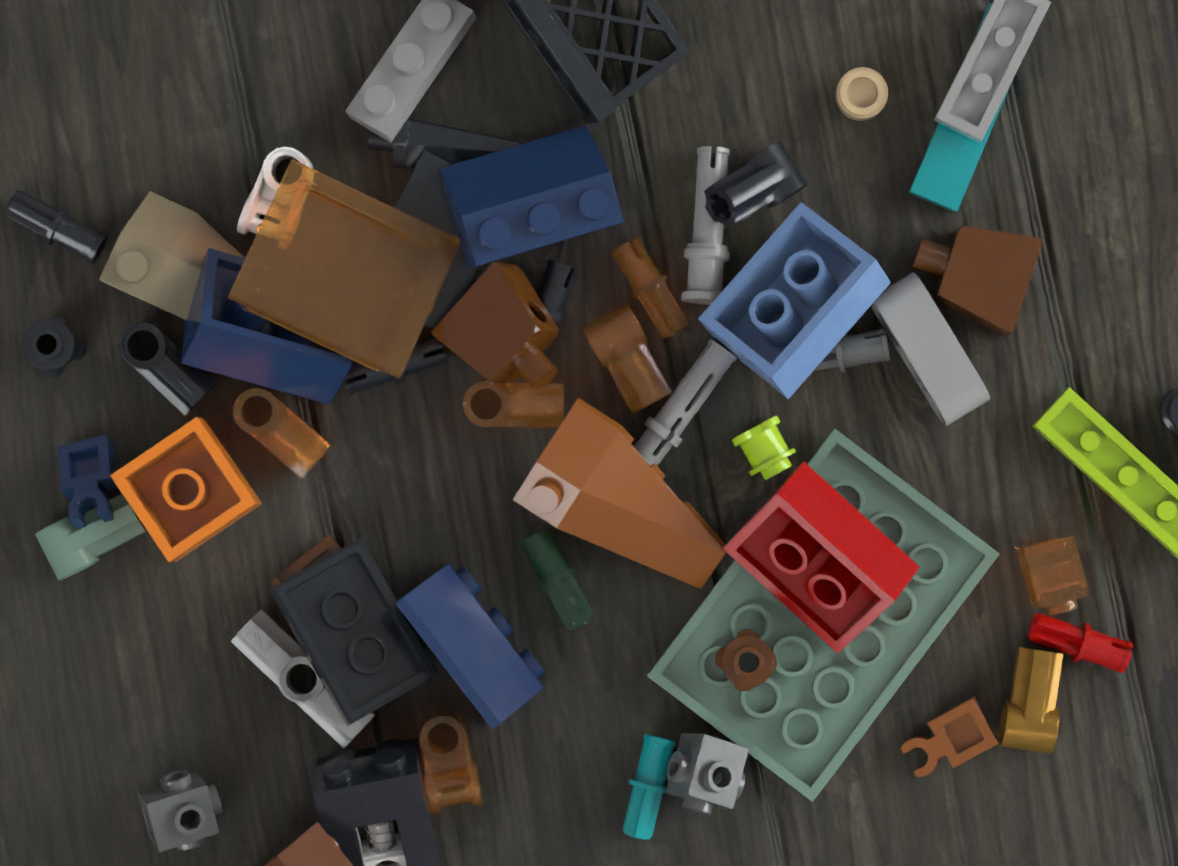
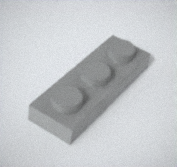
[345,0,476,143]
[934,0,1051,143]

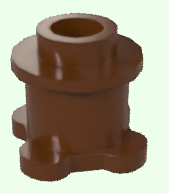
[715,629,777,691]

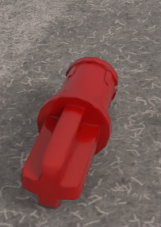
[1027,613,1133,674]

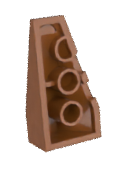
[513,398,726,589]

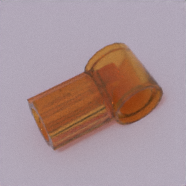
[581,303,672,414]
[462,381,564,428]
[233,388,332,479]

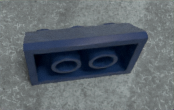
[438,125,625,268]
[181,248,356,405]
[395,563,545,730]

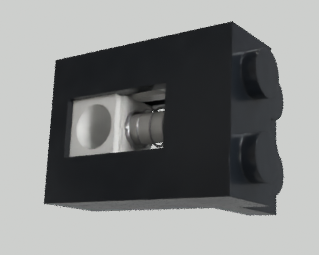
[313,738,443,866]

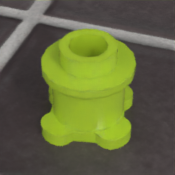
[732,415,796,480]

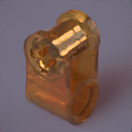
[420,711,483,815]

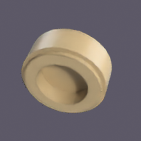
[835,67,888,121]

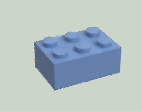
[698,202,891,399]

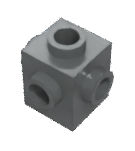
[665,733,749,815]
[137,770,223,853]

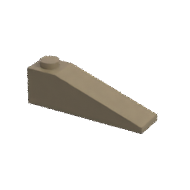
[99,191,245,321]

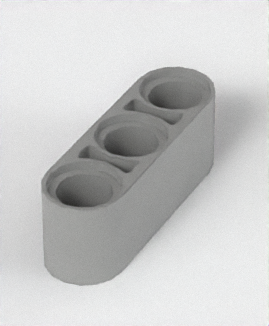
[871,272,990,426]

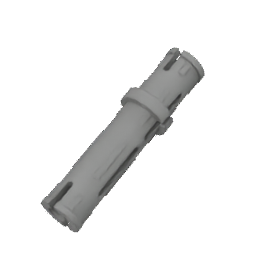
[634,339,737,466]

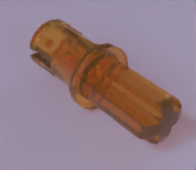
[611,237,688,338]

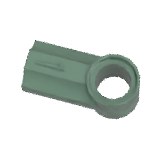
[35,494,147,581]

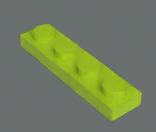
[1032,387,1178,559]

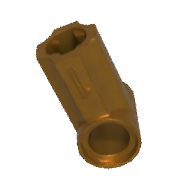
[998,647,1063,754]

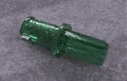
[520,528,593,631]

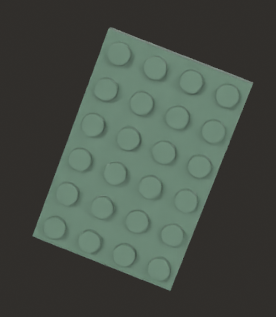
[647,429,1000,802]

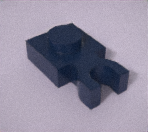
[58,434,117,529]

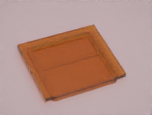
[227,159,461,378]

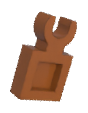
[900,696,1000,777]

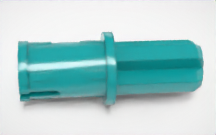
[623,734,676,840]

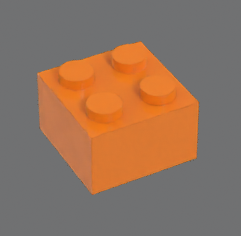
[110,417,262,562]

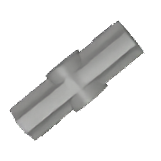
[230,609,375,748]

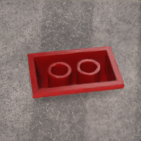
[723,461,920,653]

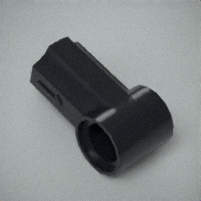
[704,141,808,229]
[119,322,217,416]

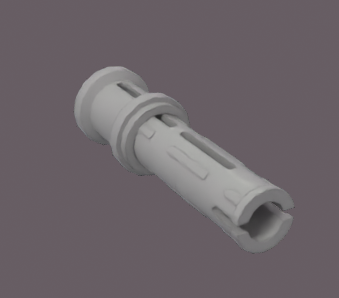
[681,146,730,305]

